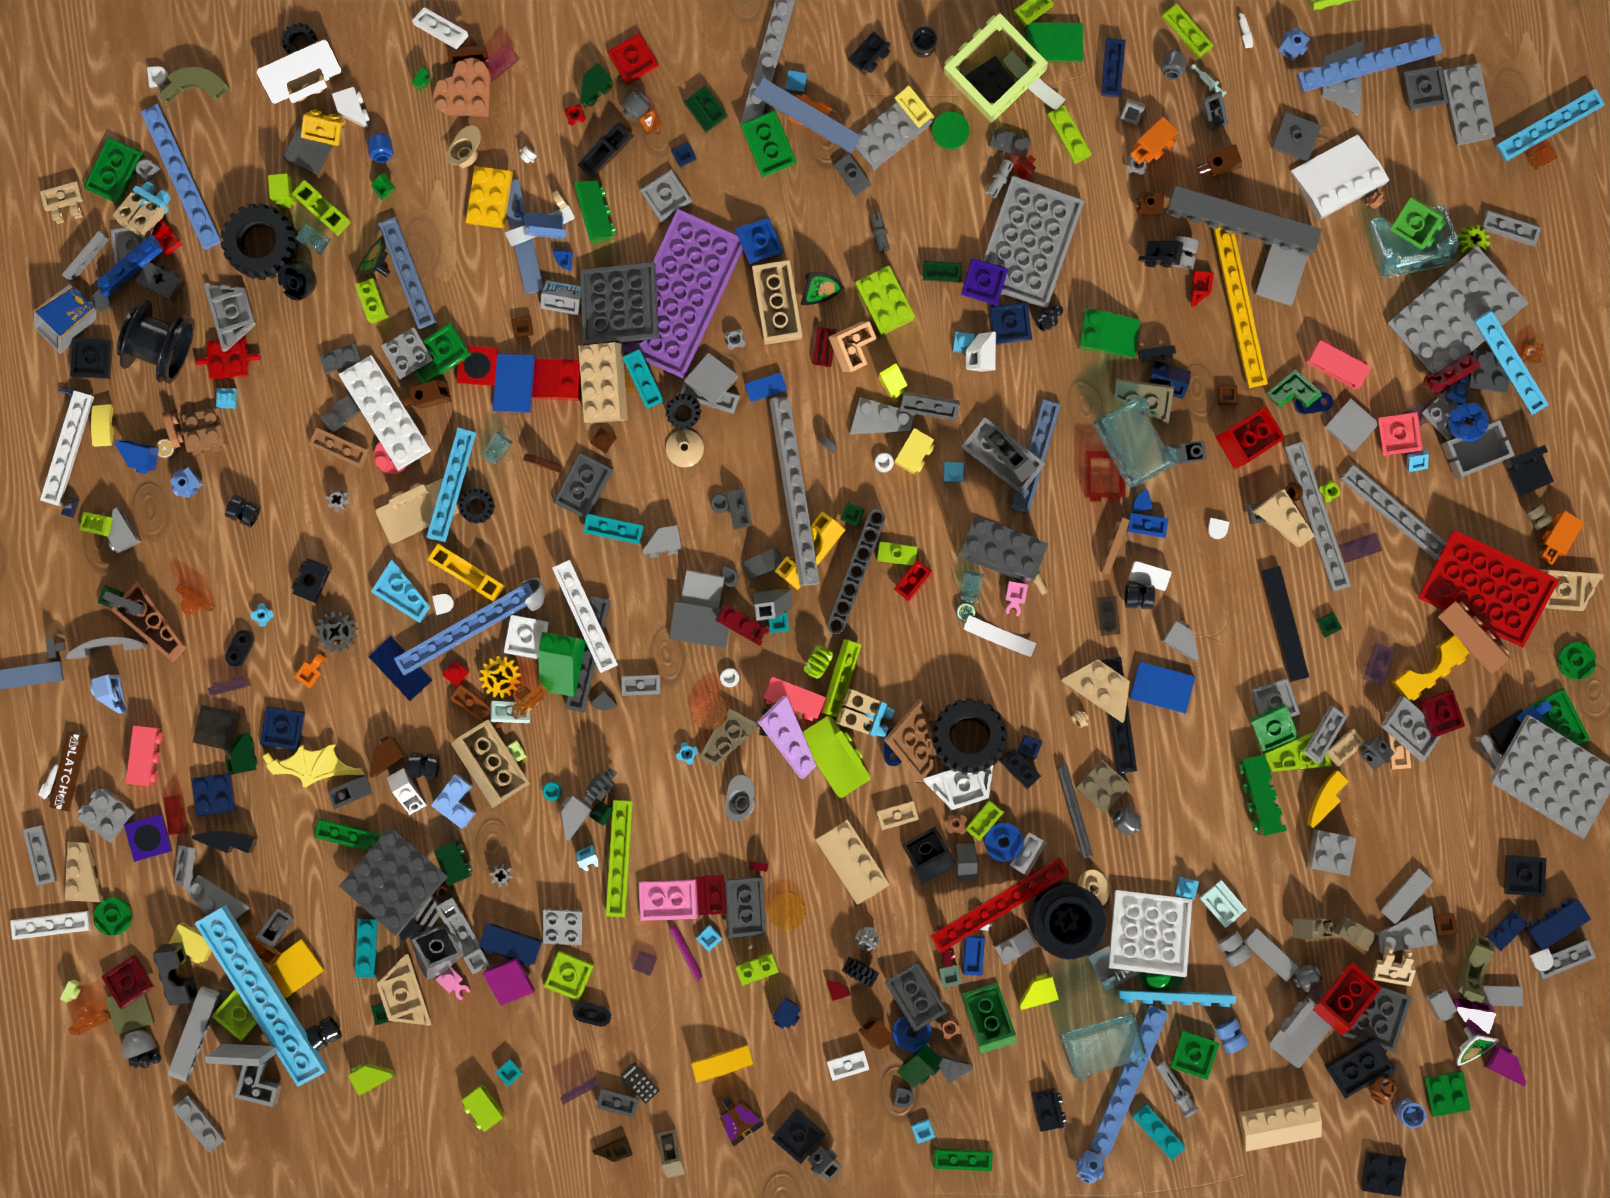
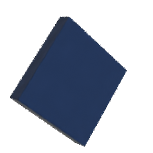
[989,302,1032,345]
[260,706,306,750]

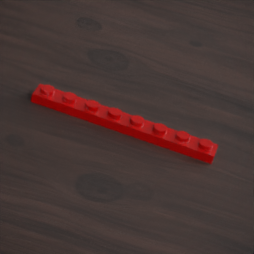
[929,858,1070,953]

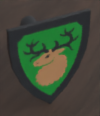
[355,235,390,277]
[801,272,844,305]

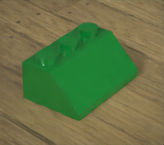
[574,181,616,245]

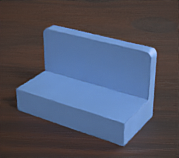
[524,212,567,239]

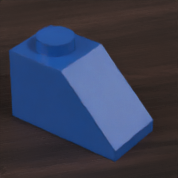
[115,439,159,474]

